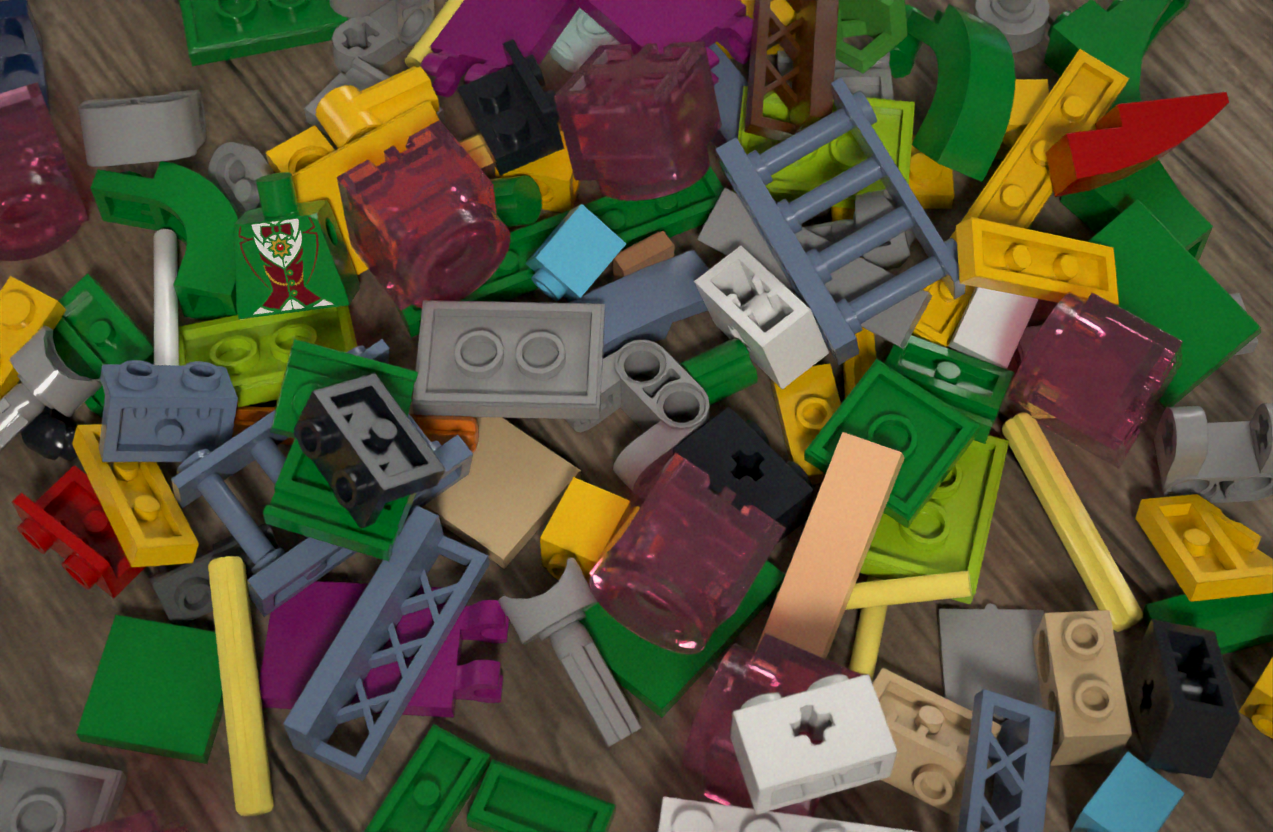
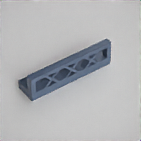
[283,506,490,781]
[958,689,1056,832]

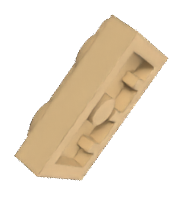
[873,668,1002,816]

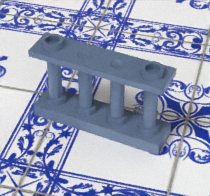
[715,77,965,365]
[171,339,473,617]

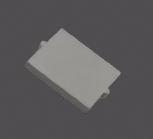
[937,603,1044,724]

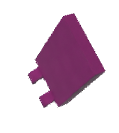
[420,0,580,98]
[572,0,753,94]
[259,581,510,718]

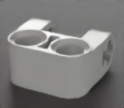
[329,0,434,73]
[78,90,206,167]
[564,340,709,495]
[1154,403,1273,503]

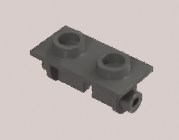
[149,523,279,626]

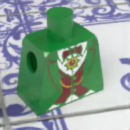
[233,172,360,319]

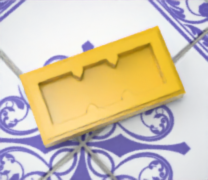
[770,363,841,485]

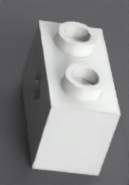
[694,246,829,389]
[730,674,897,814]

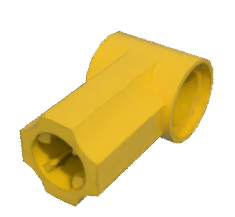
[315,66,440,149]

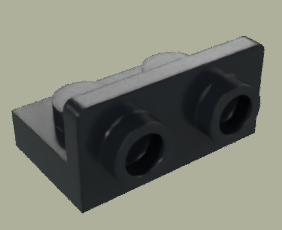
[457,39,566,175]
[294,373,446,528]

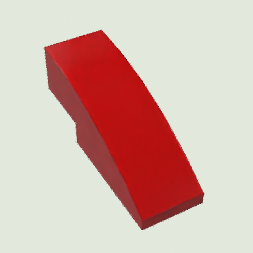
[1046,92,1229,197]

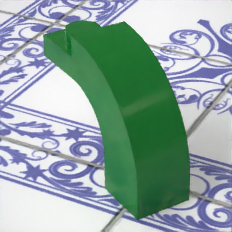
[907,4,1016,182]
[90,161,238,321]

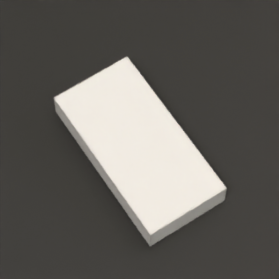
[948,287,1039,369]

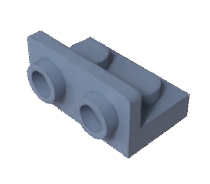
[99,360,238,462]

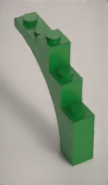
[1044,0,1213,261]

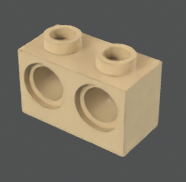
[1032,610,1132,766]

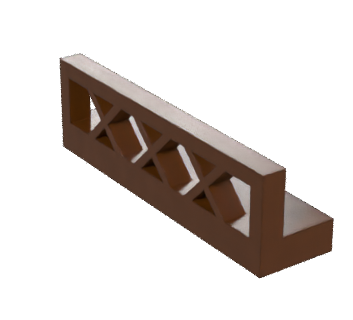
[745,0,839,141]

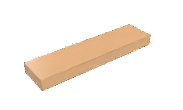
[748,432,904,692]

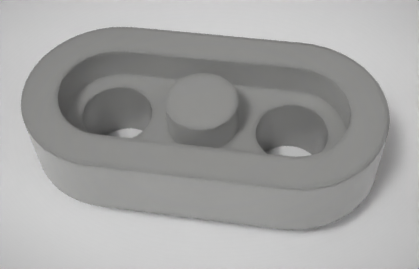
[208,142,275,219]

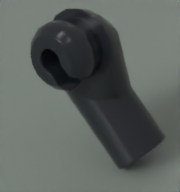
[21,405,78,461]

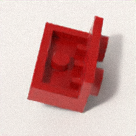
[11,465,147,599]

